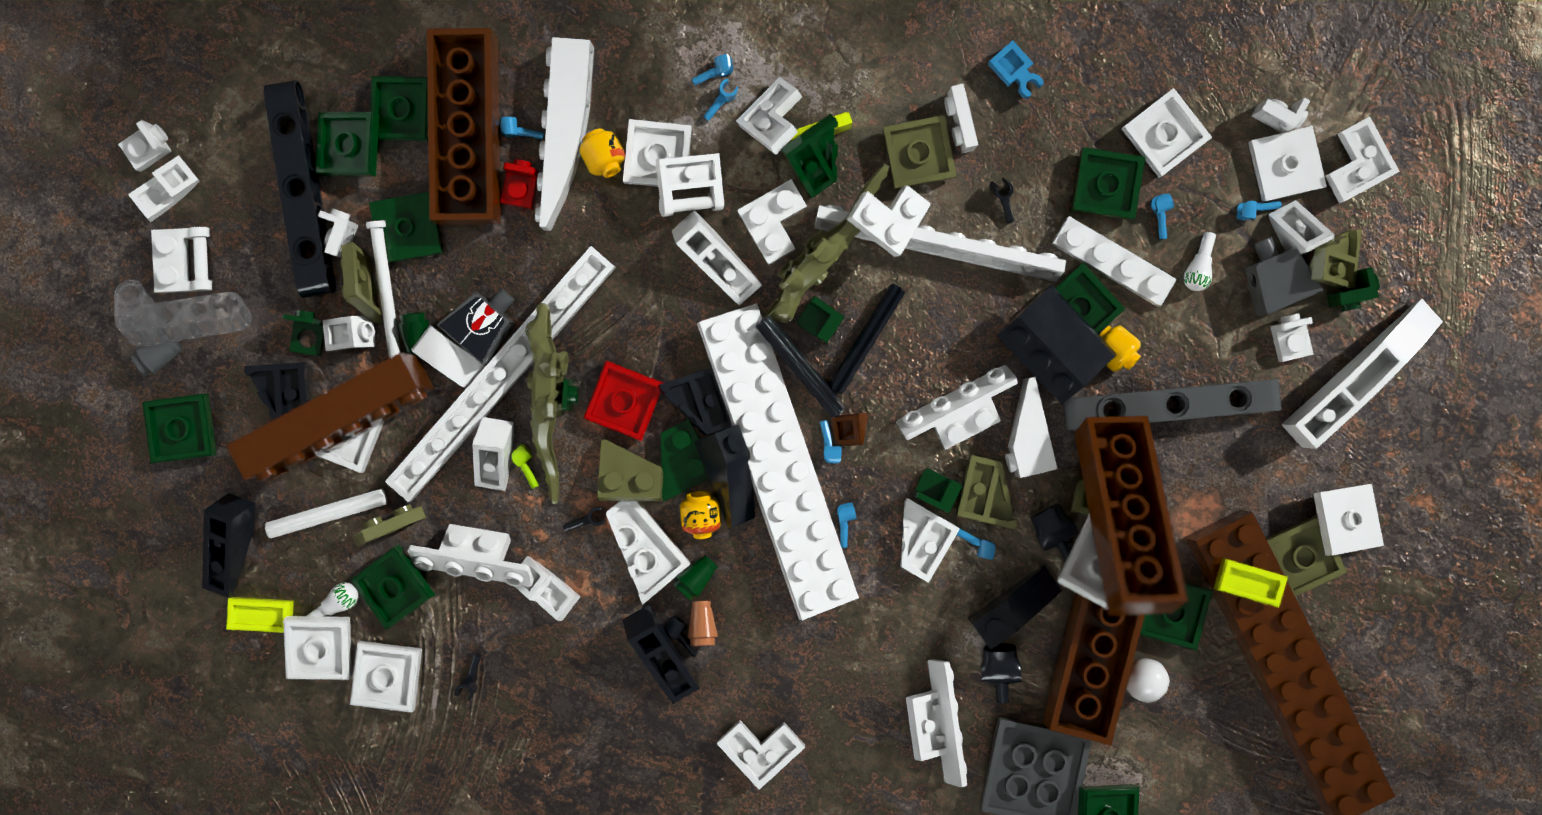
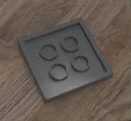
[979,716,1092,815]

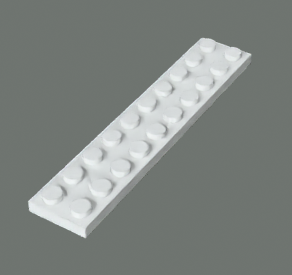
[697,303,859,620]

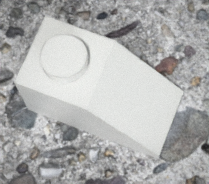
[472,417,514,491]

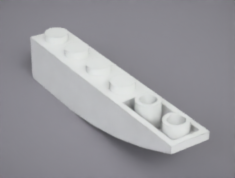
[535,37,594,231]
[1281,298,1443,449]

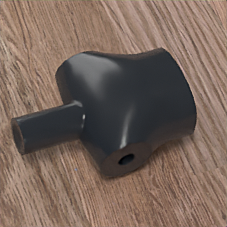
[1030,503,1079,562]
[981,643,1022,704]

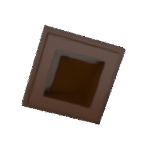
[831,413,868,446]

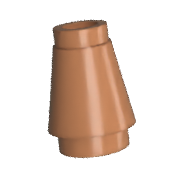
[687,601,718,646]

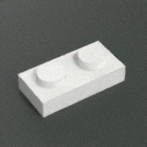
[944,84,978,154]

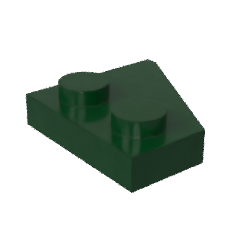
[661,419,708,501]

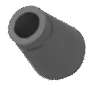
[130,335,183,376]

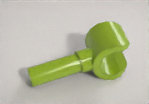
[511,444,539,489]

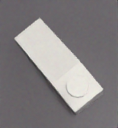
[672,210,762,306]
[1005,377,1057,478]

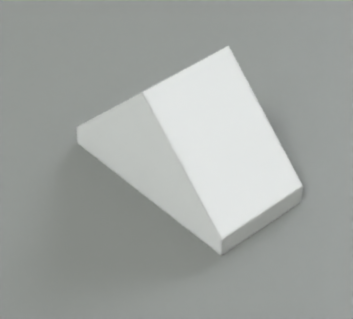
[1268,200,1334,254]

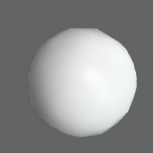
[1126,658,1170,703]

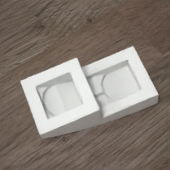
[128,155,200,222]
[411,325,485,389]
[516,556,581,621]

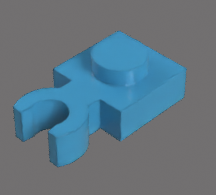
[988,40,1044,100]

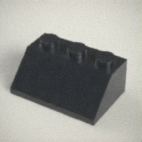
[997,285,1116,404]

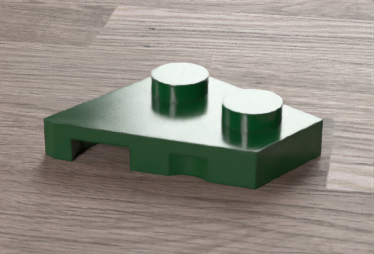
[781,113,838,198]

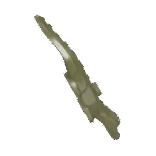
[763,164,889,323]
[525,303,569,504]

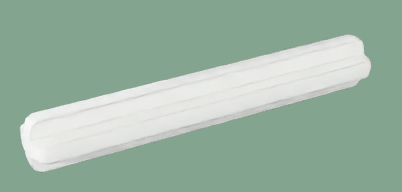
[265,489,388,538]

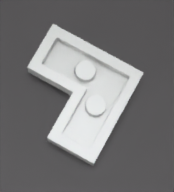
[736,77,802,155]
[1325,117,1400,203]
[737,179,807,266]
[846,185,931,257]
[717,720,805,790]

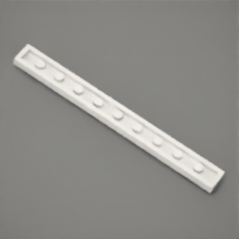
[385,246,616,502]

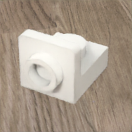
[1252,98,1310,133]
[118,120,172,172]
[318,208,358,258]
[1270,313,1314,362]
[322,316,376,351]

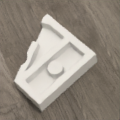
[900,498,960,583]

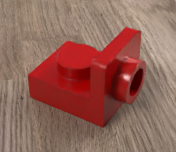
[500,159,539,210]

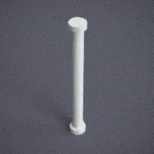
[366,220,401,358]

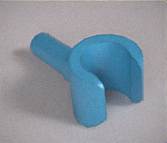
[692,54,733,86]
[703,79,738,121]
[500,117,544,140]
[1150,194,1174,239]
[1237,201,1282,221]
[820,420,842,463]
[837,502,857,548]
[957,529,996,560]

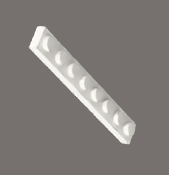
[814,205,1066,282]

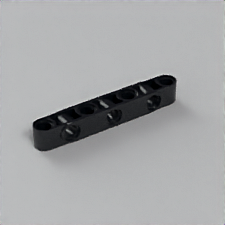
[264,80,336,298]

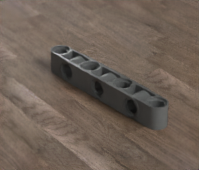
[1063,379,1282,430]

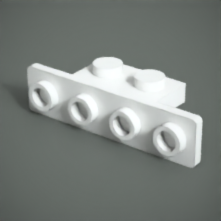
[896,365,1018,450]
[407,524,534,587]
[906,659,967,788]

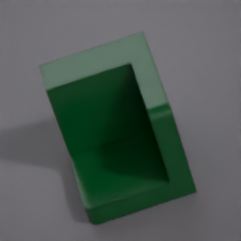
[797,296,845,344]
[912,468,963,513]

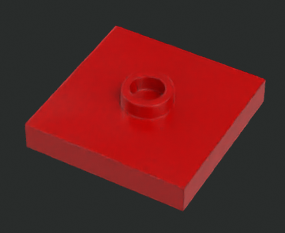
[583,360,663,441]

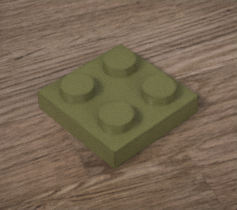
[882,115,957,190]
[1266,515,1348,597]

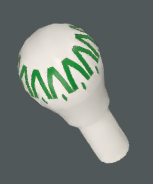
[1183,232,1216,292]
[306,583,358,617]

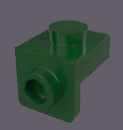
[1327,267,1380,312]

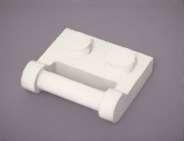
[656,153,724,217]
[151,227,212,293]

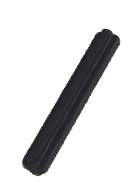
[829,284,905,394]
[756,315,846,417]

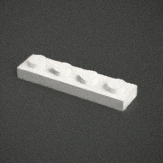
[1051,216,1177,307]

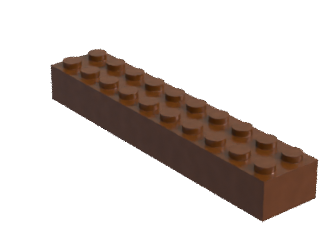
[1185,510,1395,815]

